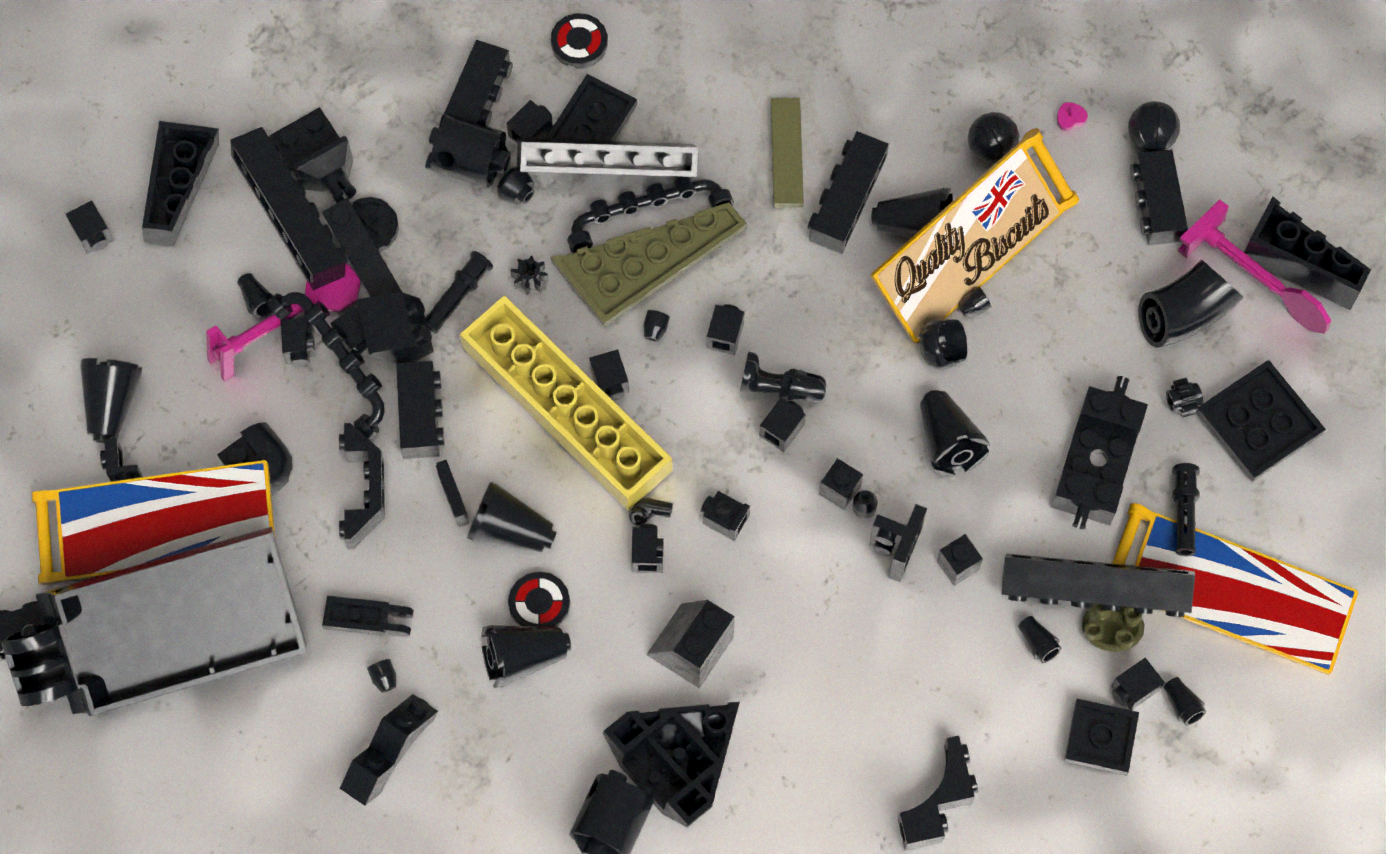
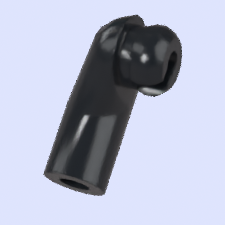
[629,498,673,525]

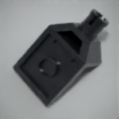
[269,107,356,203]

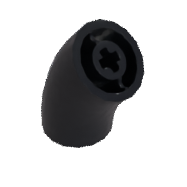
[1138,259,1244,348]

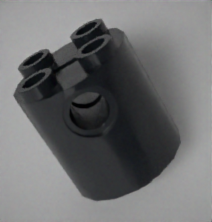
[425,114,511,188]
[569,770,655,854]

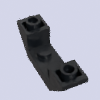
[339,423,385,549]

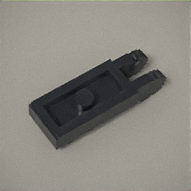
[322,596,414,637]

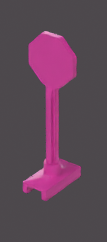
[1178,199,1332,334]
[206,264,361,382]

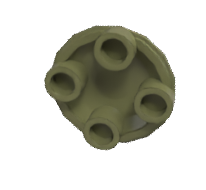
[1082,604,1145,652]

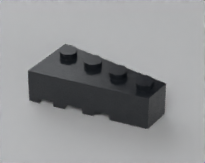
[142,121,219,246]
[1244,196,1371,310]

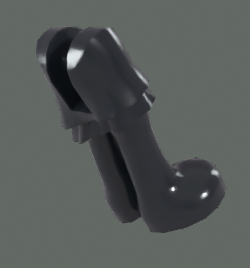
[740,351,826,402]

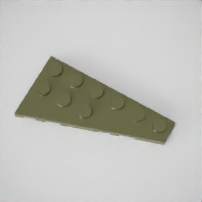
[551,202,747,327]

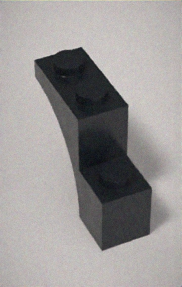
[339,694,438,806]
[898,736,978,851]

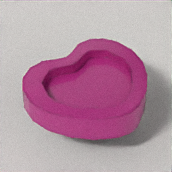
[1057,102,1088,131]

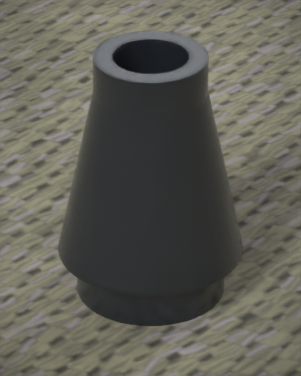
[237,273,273,318]
[1018,616,1062,663]
[1163,677,1207,726]

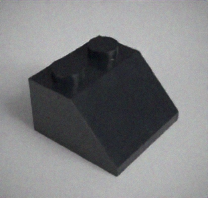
[356,292,434,363]

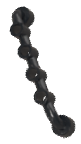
[567,177,734,253]
[267,292,385,440]

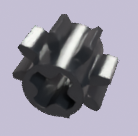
[511,255,548,295]
[1166,377,1203,418]

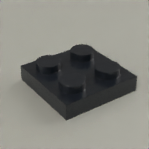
[1064,699,1139,776]

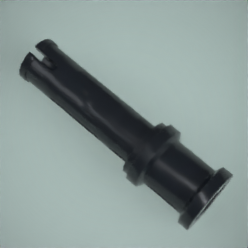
[425,251,493,334]
[1172,463,1200,557]

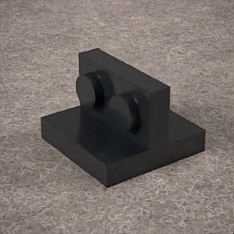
[869,504,927,582]

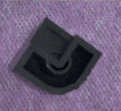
[217,422,293,496]

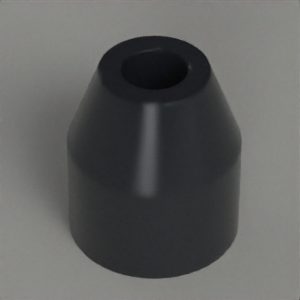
[958,287,992,317]
[643,310,670,342]
[852,490,878,518]
[367,659,396,693]

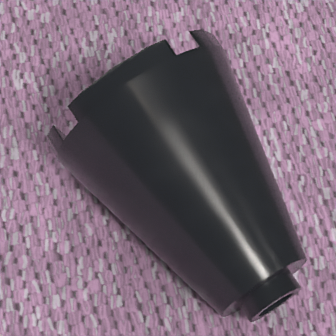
[871,188,953,239]
[80,358,143,443]
[920,390,990,476]
[467,482,557,552]
[481,625,571,688]

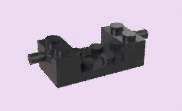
[1051,376,1148,529]

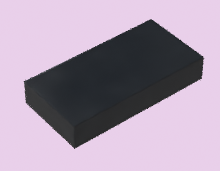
[436,459,469,527]

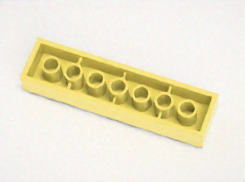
[460,295,673,511]

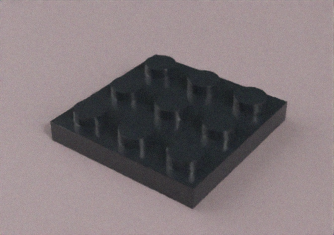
[1196,360,1326,482]

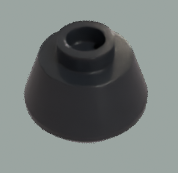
[497,167,535,205]

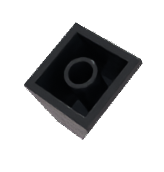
[647,600,735,688]

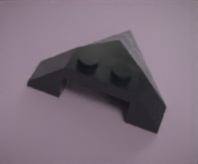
[603,701,740,828]

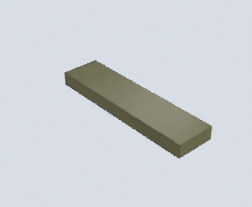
[771,98,804,208]

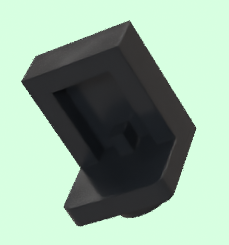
[100,438,142,482]

